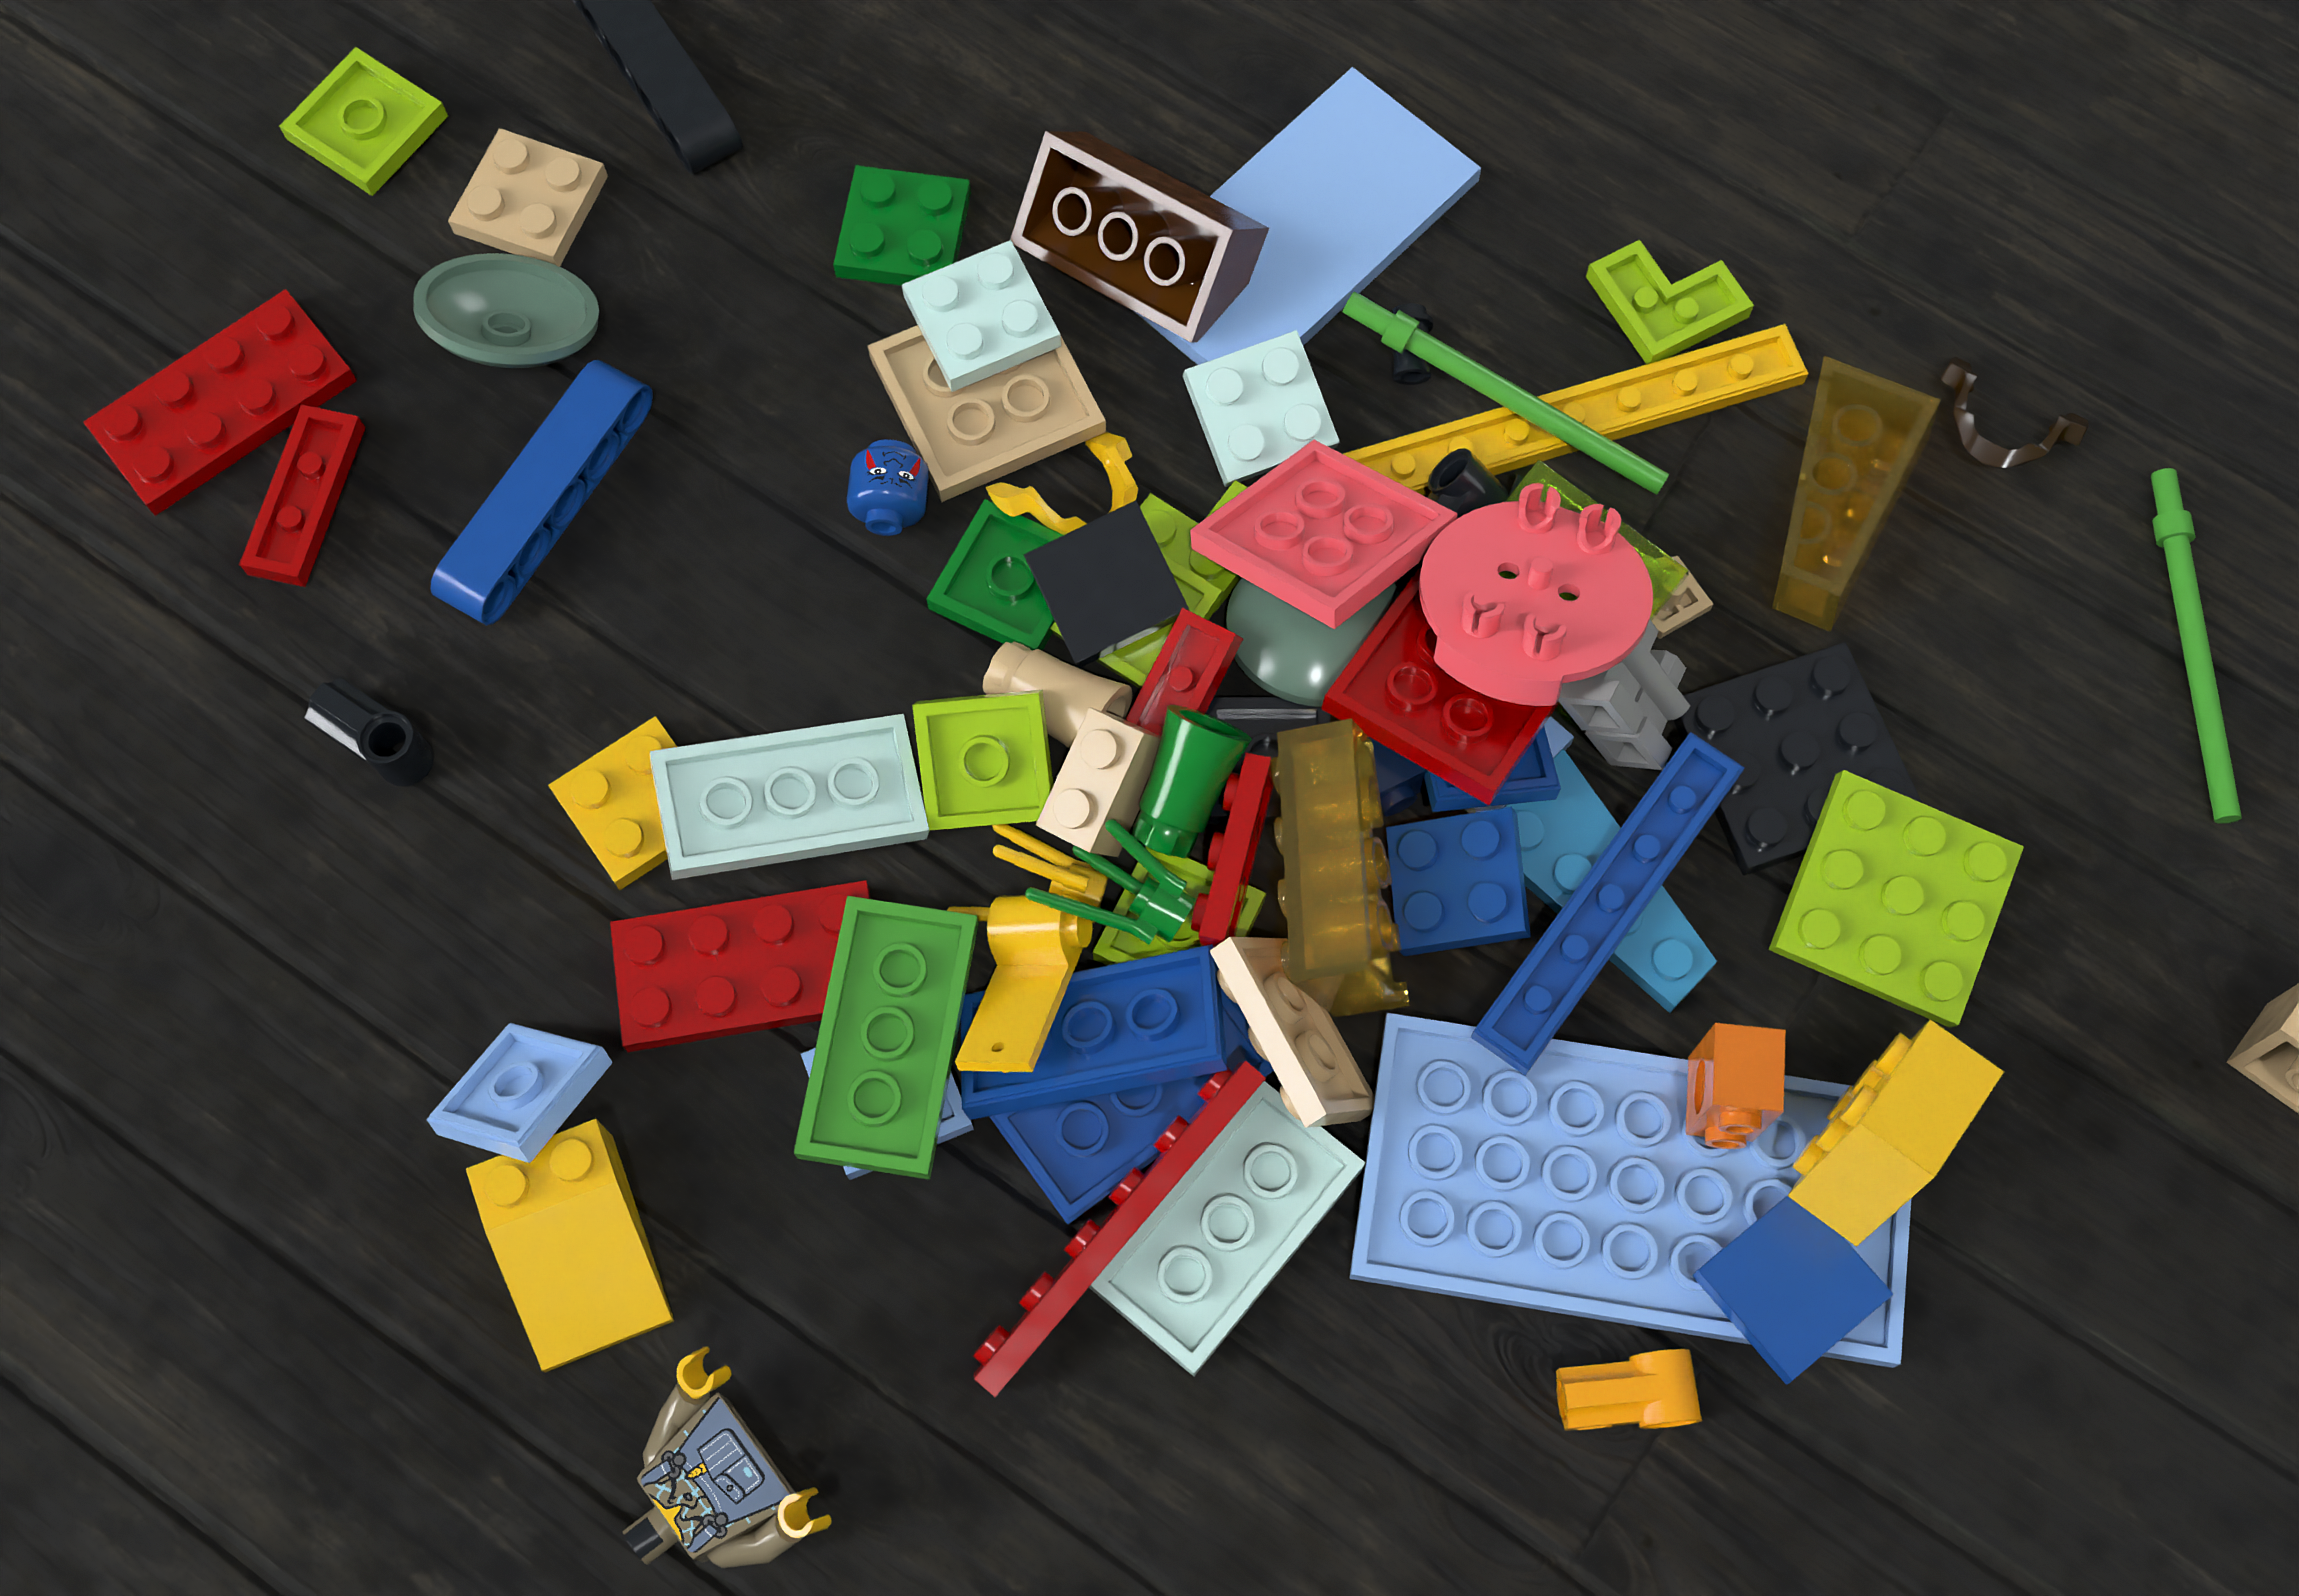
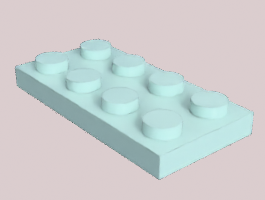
[650,714,929,880]
[1089,1081,1366,1376]

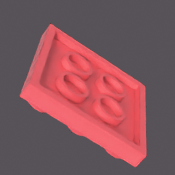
[1190,440,1458,629]

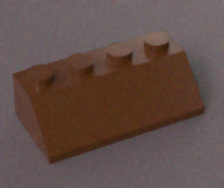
[1010,131,1269,343]

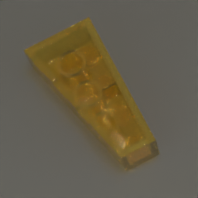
[1772,356,1941,632]
[1271,718,1409,1017]

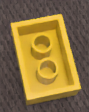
[1788,1020,2004,1247]

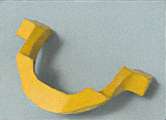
[986,432,1138,535]

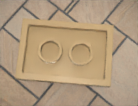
[1210,937,1374,1128]

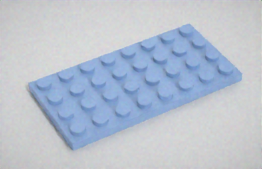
[1349,1013,1911,1368]

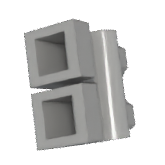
[1558,620,1690,770]

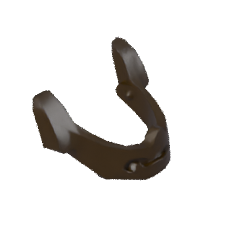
[1940,357,2088,468]

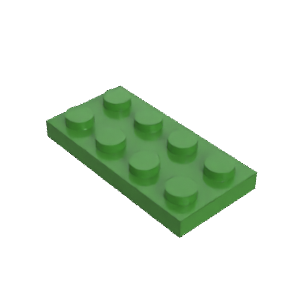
[794,896,979,1180]

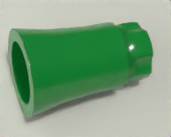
[1132,705,1252,858]

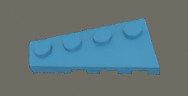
[1506,749,1717,1013]

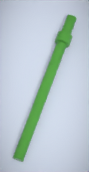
[1343,291,1669,495]
[2151,468,2242,823]

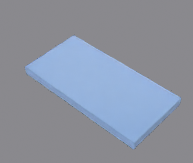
[1134,67,1481,365]

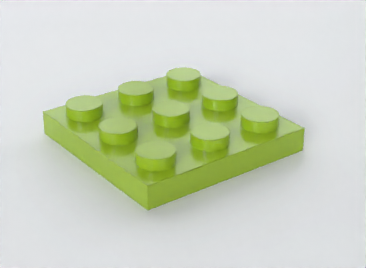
[1769,770,2024,1028]

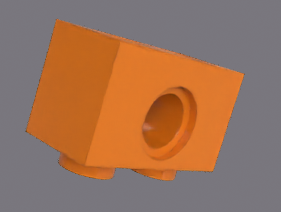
[1685,1023,1786,1149]

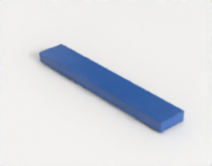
[1471,732,1745,1076]

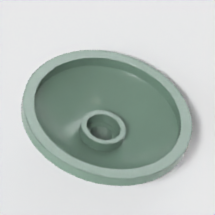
[414,253,599,368]
[1225,578,1401,707]

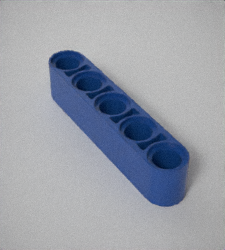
[430,360,653,626]

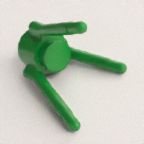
[1025,819,1197,945]

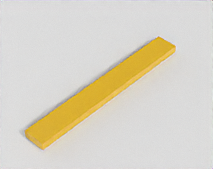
[1343,324,1808,496]

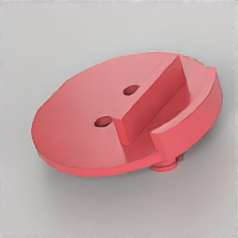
[1419,483,1653,706]

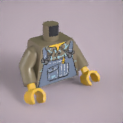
[623,1346,832,1568]

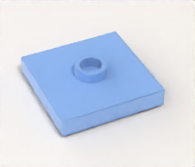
[427,1023,613,1163]

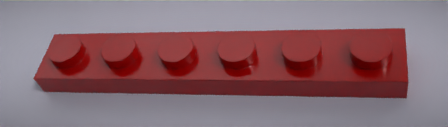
[973,1060,1266,1397]

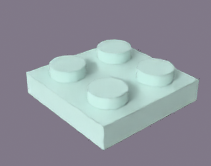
[902,240,1061,392]
[1182,330,1340,487]

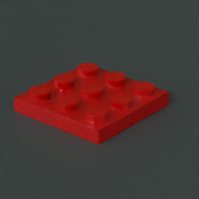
[1321,568,1559,806]

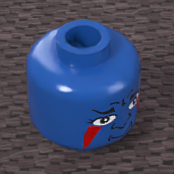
[847,439,929,536]

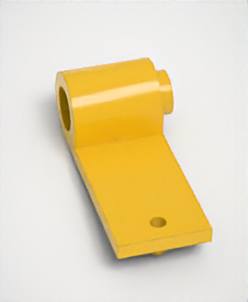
[955,895,1093,1073]

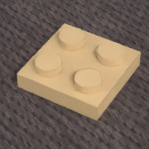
[448,128,608,267]

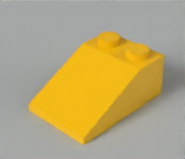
[466,1119,674,1372]

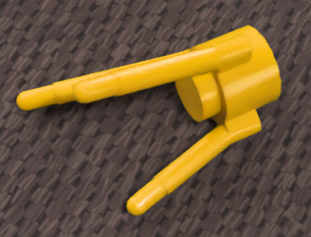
[947,824,1108,923]

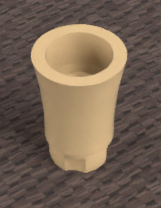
[983,641,1132,749]

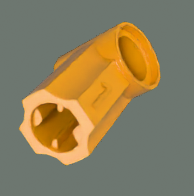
[1556,1349,1702,1431]

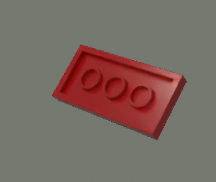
[83,289,357,516]
[610,880,871,1052]

